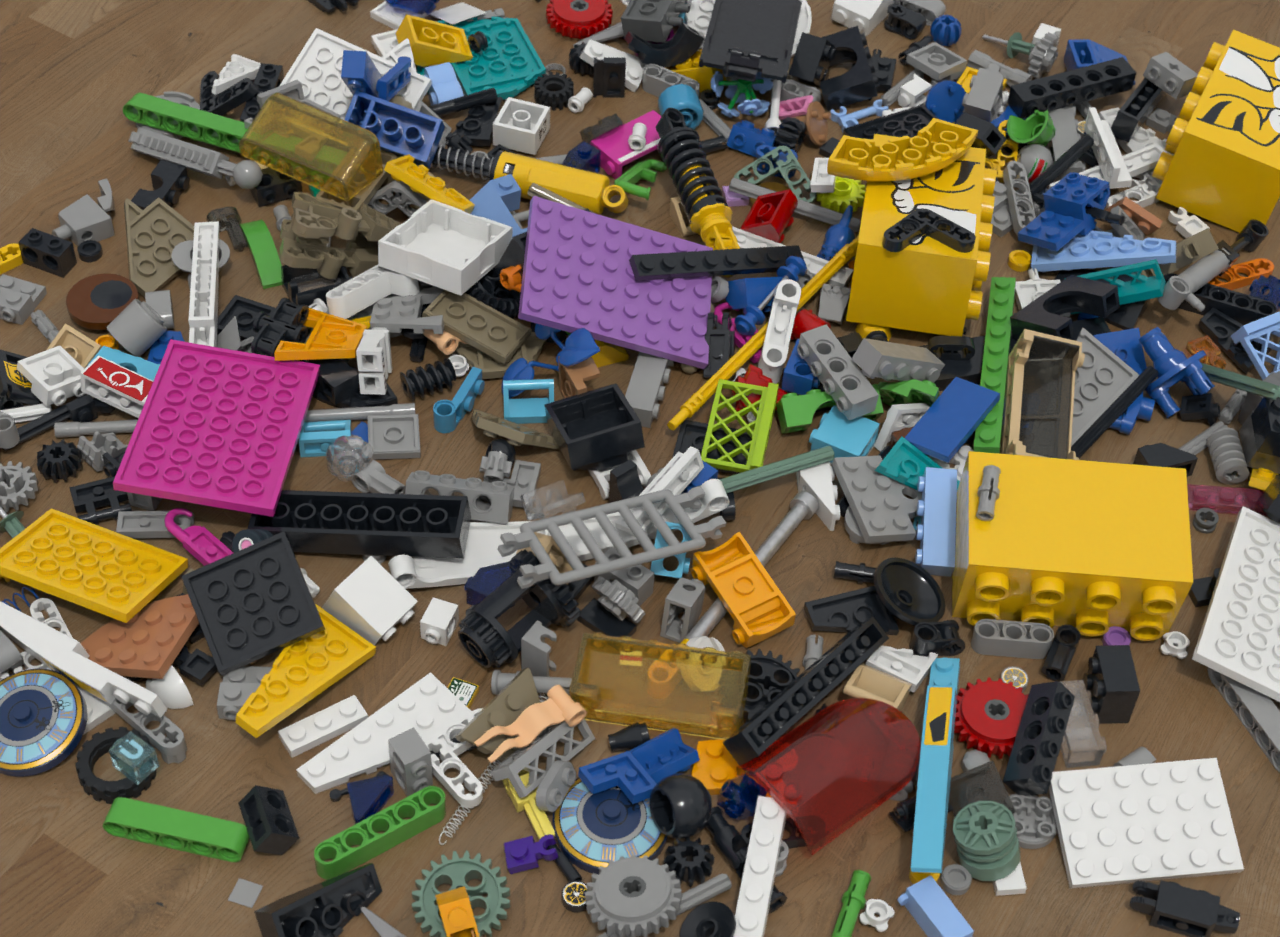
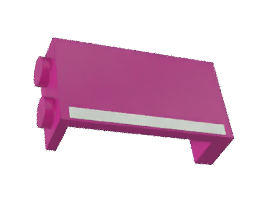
[590,110,661,180]

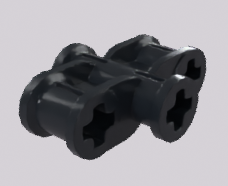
[251,297,309,357]

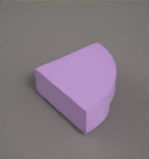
[722,186,749,207]

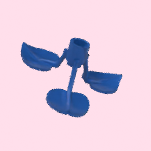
[502,323,600,399]

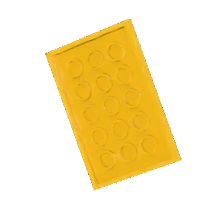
[0,508,188,623]

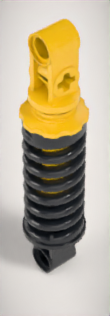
[656,108,740,278]

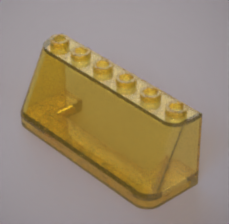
[239,93,383,202]
[569,632,751,740]

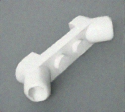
[758,279,801,384]

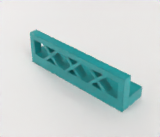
[1065,259,1166,315]

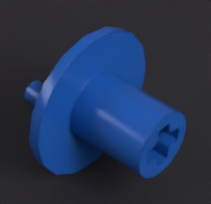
[925,80,966,123]

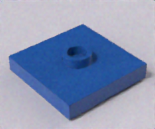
[1093,328,1147,375]

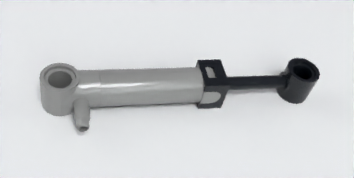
[1157,219,1269,312]

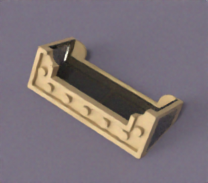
[1001,329,1085,460]

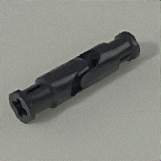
[705,806,787,914]

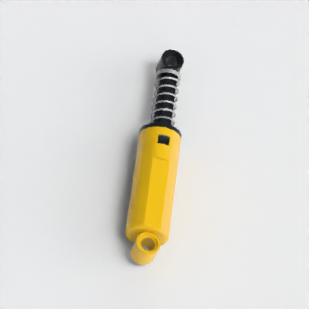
[431,145,628,215]

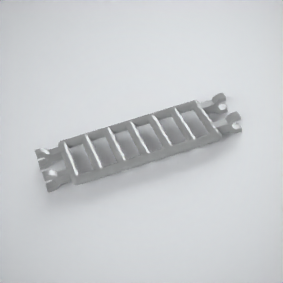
[497,486,726,589]

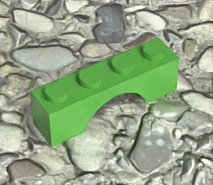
[776,384,884,434]

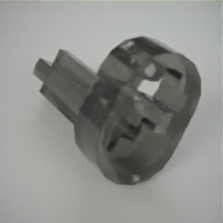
[206,207,248,252]

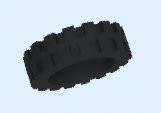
[75,727,157,804]

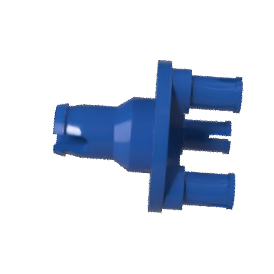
[1139,327,1215,418]

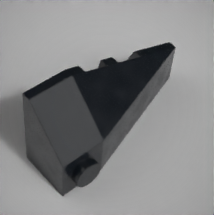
[1054,269,1150,330]
[254,863,382,937]

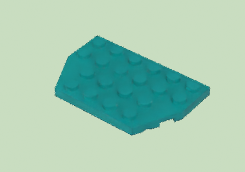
[436,16,546,100]

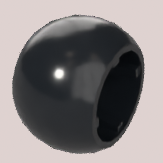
[650,773,712,839]

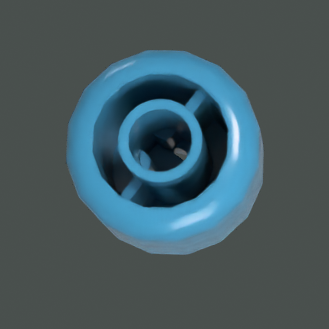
[658,84,703,129]

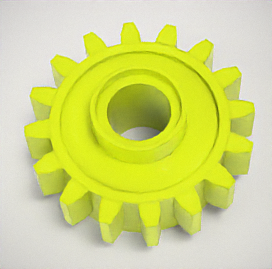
[816,176,866,214]

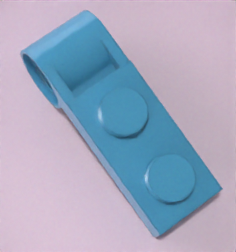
[433,367,485,433]

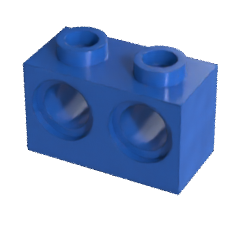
[781,339,820,395]

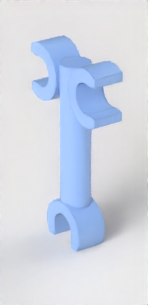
[830,99,889,132]

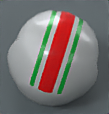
[1017,144,1053,184]

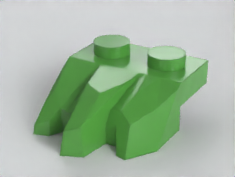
[878,379,939,407]

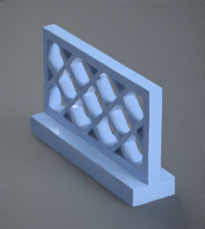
[1231,311,1280,380]

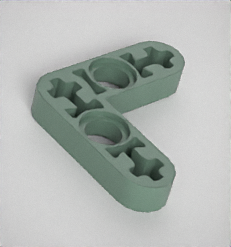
[734,146,817,204]

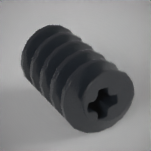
[400,358,456,401]

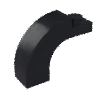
[625,22,705,68]

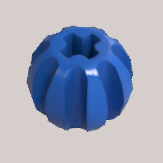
[930,15,962,46]

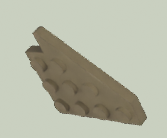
[124,197,194,297]

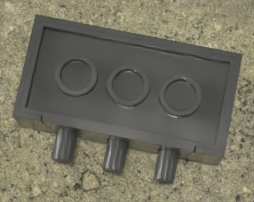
[621,0,690,43]

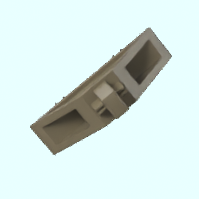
[1141,228,1219,277]

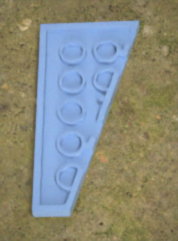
[1031,230,1177,272]

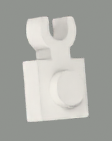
[1168,207,1210,238]

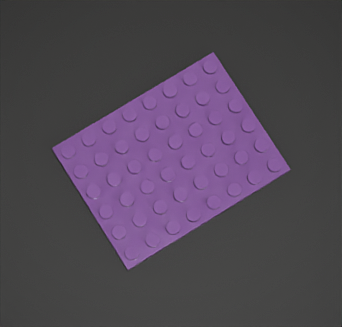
[518,196,713,369]

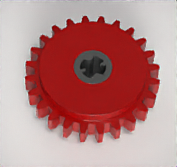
[546,0,613,39]
[954,677,1029,759]

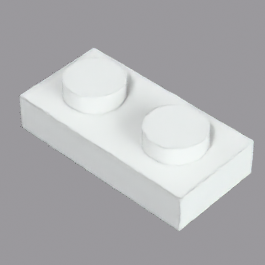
[810,158,836,193]

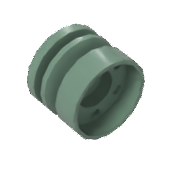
[953,801,1021,881]

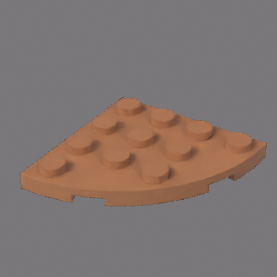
[81,594,199,679]

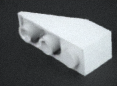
[796,461,840,531]

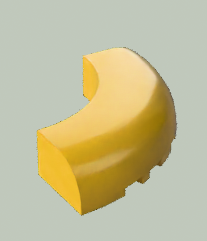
[827,118,979,181]

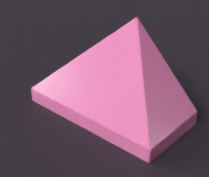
[779,95,814,120]

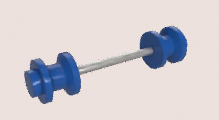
[734,256,807,336]

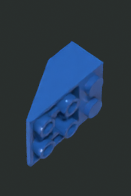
[1063,39,1136,85]

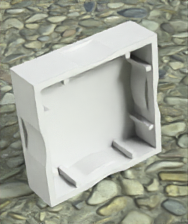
[378,199,513,295]

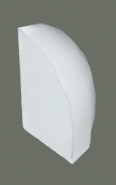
[146,665,194,709]

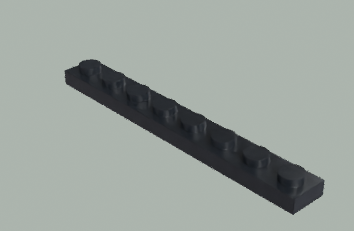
[629,245,804,281]

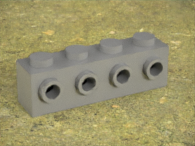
[852,338,945,383]

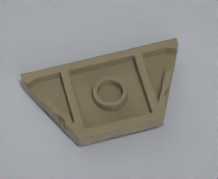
[455,332,547,379]
[471,409,560,450]
[455,667,540,762]

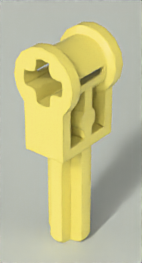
[502,764,555,840]

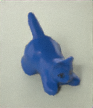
[816,205,855,261]

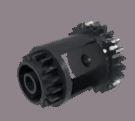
[458,549,580,668]

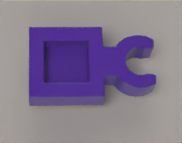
[504,835,558,874]

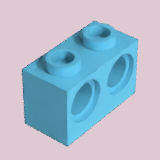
[651,522,692,578]

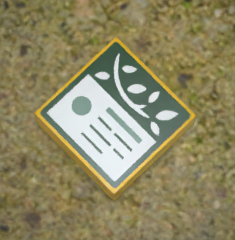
[448,677,479,709]

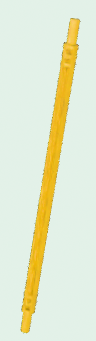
[667,235,859,431]

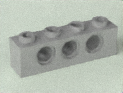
[797,324,879,421]
[405,470,514,524]

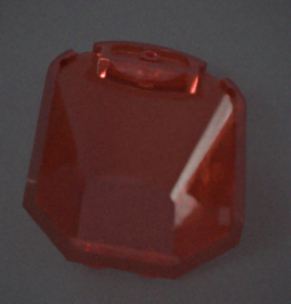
[736,698,921,855]

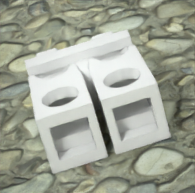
[356,327,393,395]

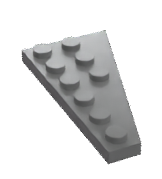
[1029,328,1139,458]

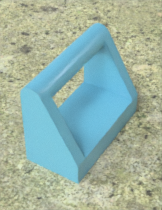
[503,379,554,424]
[298,420,352,457]

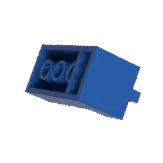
[340,90,445,169]

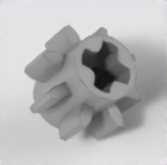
[479,451,512,482]

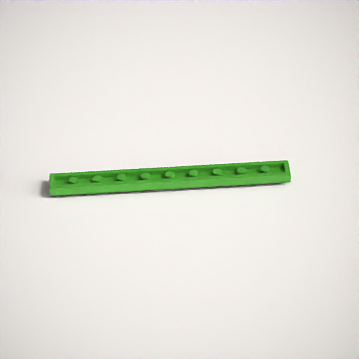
[974,277,1016,454]

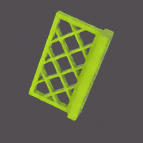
[701,379,779,473]

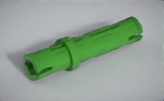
[832,870,872,937]

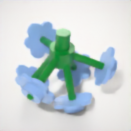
[711,71,773,118]

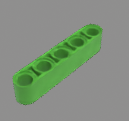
[314,786,446,880]
[103,797,250,862]

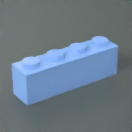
[915,467,957,577]

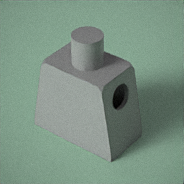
[52,194,115,247]
[660,578,706,643]

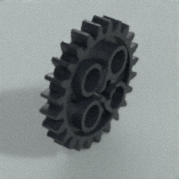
[718,649,800,722]

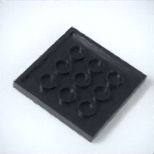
[181,531,326,676]

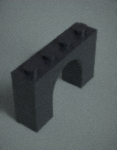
[819,26,880,111]
[1010,275,1120,351]

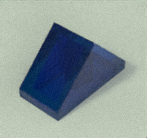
[347,775,394,825]

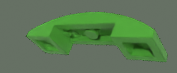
[239,219,282,289]

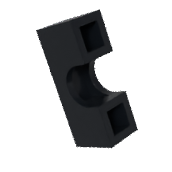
[131,160,190,210]

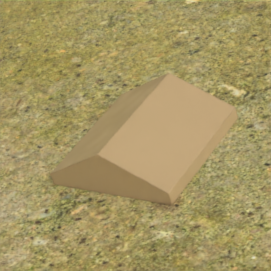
[46,323,102,369]

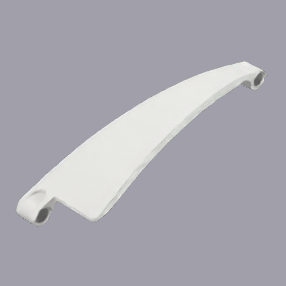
[388,479,729,589]

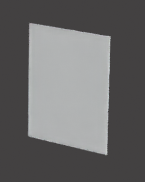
[428,2,487,24]

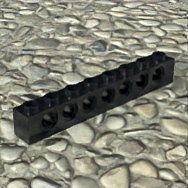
[723,616,889,766]

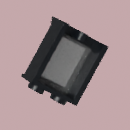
[281,265,353,306]

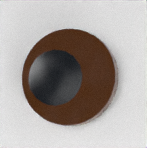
[66,273,139,330]

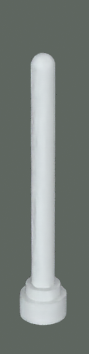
[765,79,781,135]

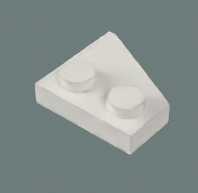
[874,403,930,451]
[866,645,938,693]

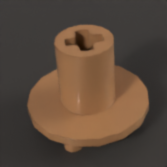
[791,101,831,146]

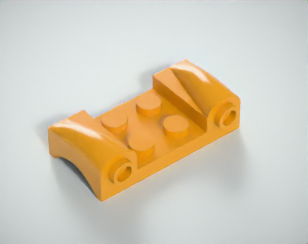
[690,532,796,648]

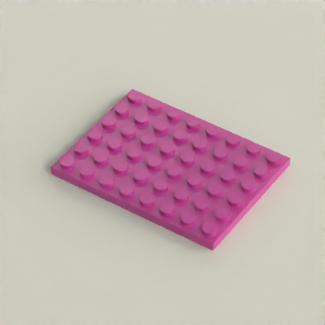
[113,339,320,517]

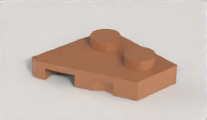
[1105,197,1163,235]

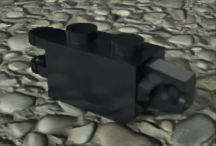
[1130,880,1240,937]

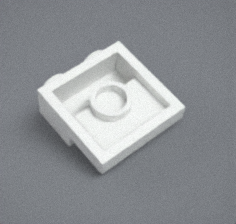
[17,345,86,406]

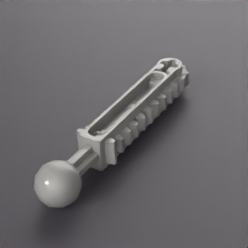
[129,127,263,189]

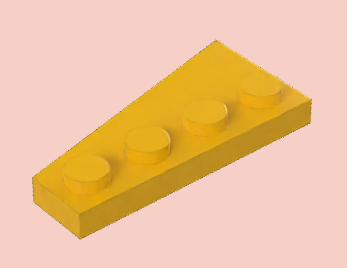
[384,154,475,214]

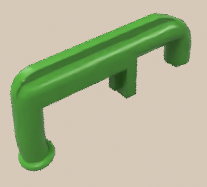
[614,159,667,201]

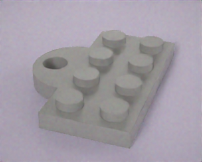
[831,455,922,543]

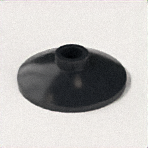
[680,901,736,937]

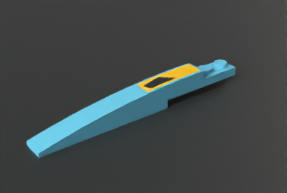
[911,657,960,873]

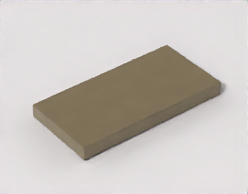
[422,290,532,364]

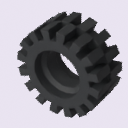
[535,72,574,111]

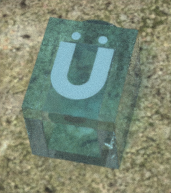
[109,731,159,785]

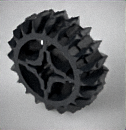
[465,268,519,319]

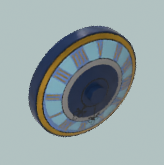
[0,669,88,777]
[553,778,668,875]

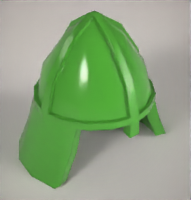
[1007,110,1056,146]

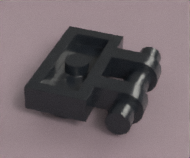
[69,476,132,525]

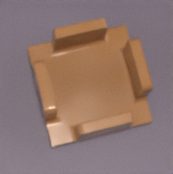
[558,356,600,399]

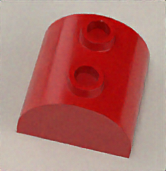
[740,189,798,243]

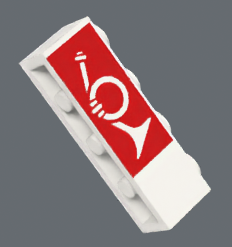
[80,355,153,418]

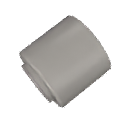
[106,299,167,357]

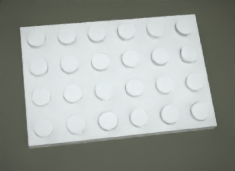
[280,28,432,133]
[1049,758,1244,888]

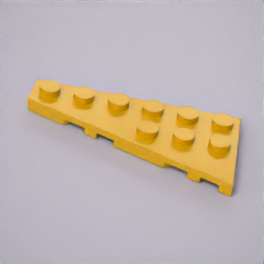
[235,604,376,738]

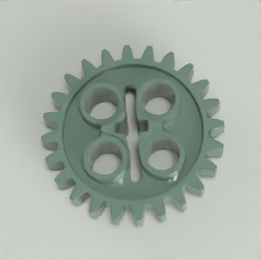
[412,851,510,937]

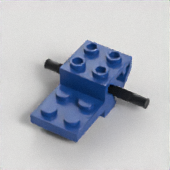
[1018,172,1125,252]

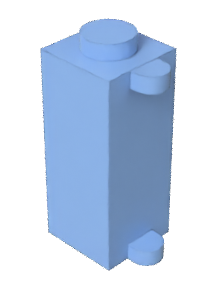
[897,875,974,937]

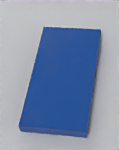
[905,377,1000,463]

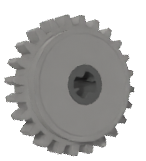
[585,855,682,937]

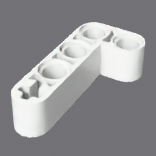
[326,265,420,319]

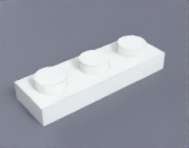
[278,695,368,758]

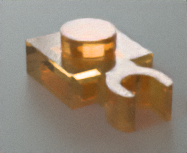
[1186,335,1226,369]

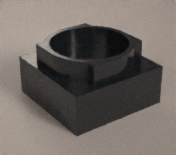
[544,383,645,471]

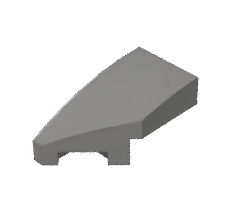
[97,178,115,213]

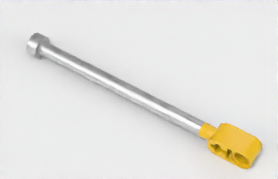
[647,491,819,699]

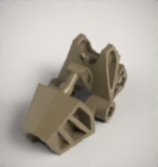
[279,192,401,279]

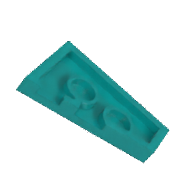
[875,436,960,490]

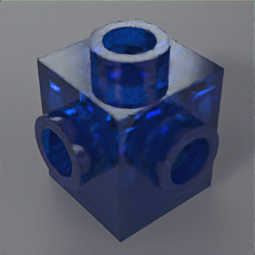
[1249,275,1280,312]
[717,774,768,820]

